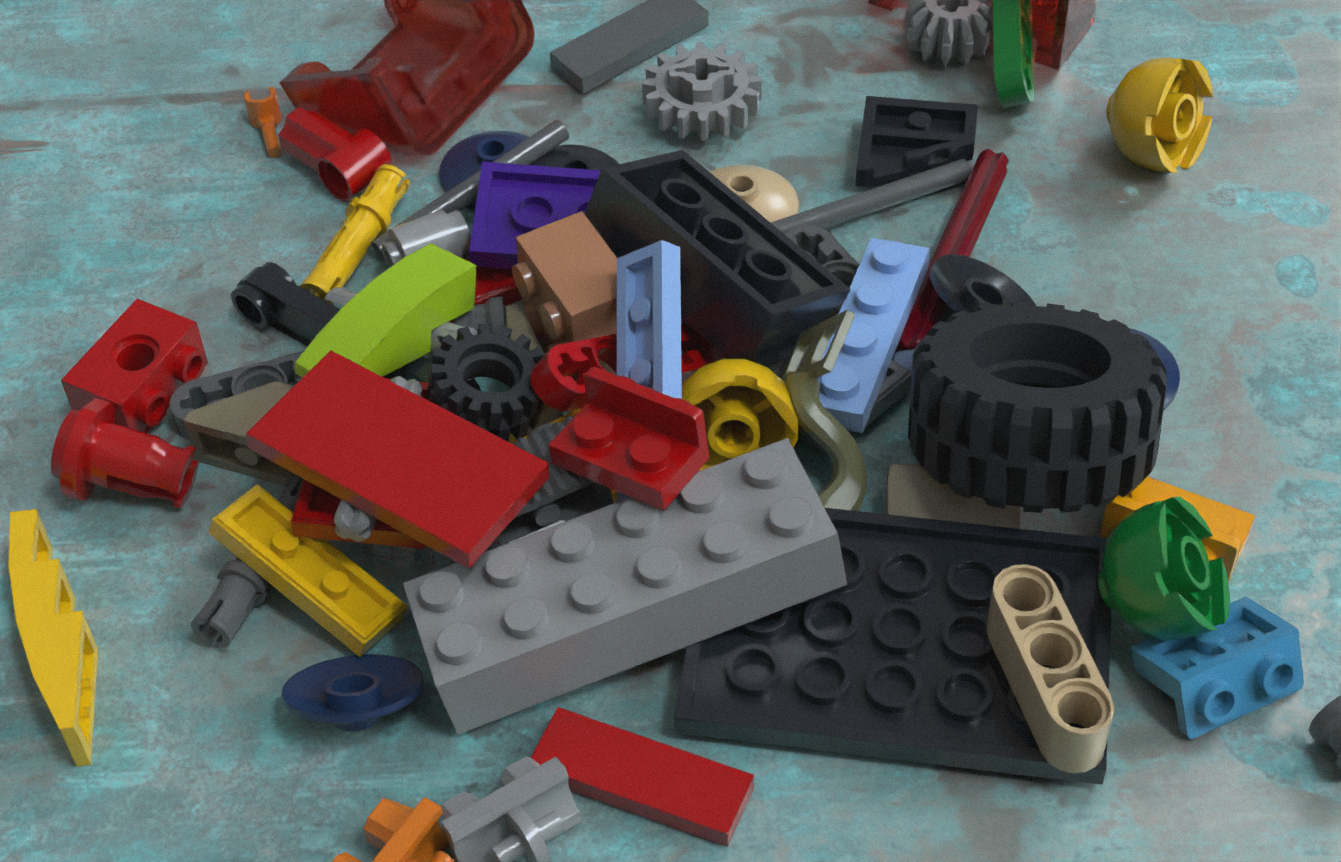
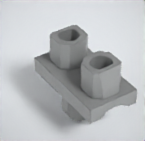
[441,756,583,862]

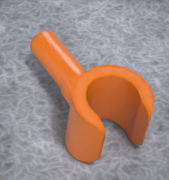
[244,86,282,158]

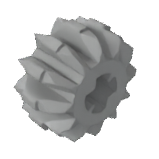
[904,0,993,67]

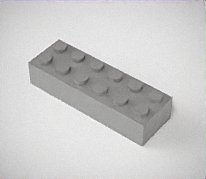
[403,438,847,734]

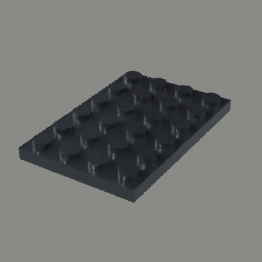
[674,508,1111,785]

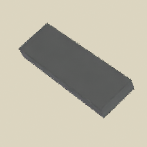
[550,0,708,94]

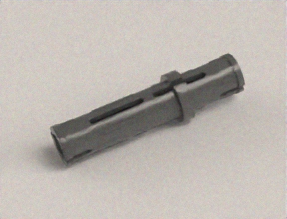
[191,475,303,648]

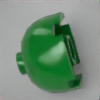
[1098,496,1230,641]

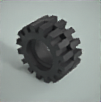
[427,324,544,441]

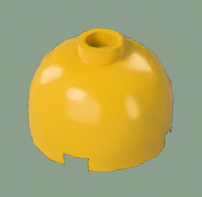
[1106,58,1213,173]
[682,359,798,471]

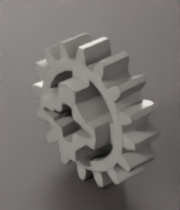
[642,42,762,141]

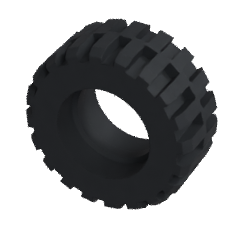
[908,302,1168,513]

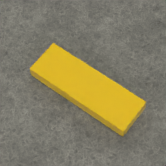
[208,484,408,657]

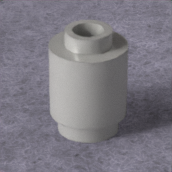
[382,210,471,268]

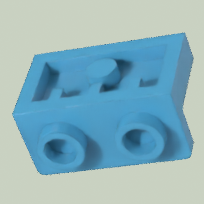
[1131,596,1304,739]

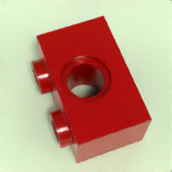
[61,298,208,433]

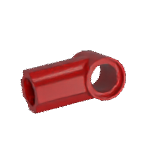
[278,107,392,202]

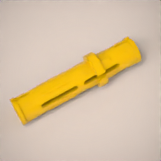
[299,164,410,305]

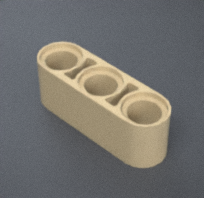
[986,564,1115,773]

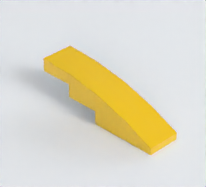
[8,509,98,767]

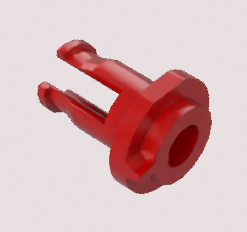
[51,398,199,508]

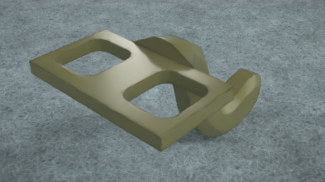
[781,310,868,511]

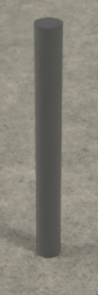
[372,120,569,261]
[771,159,971,234]

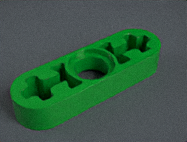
[993,0,1034,109]

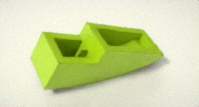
[295,243,476,378]

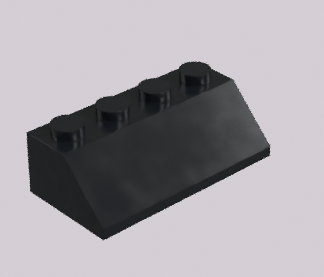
[584,150,851,367]

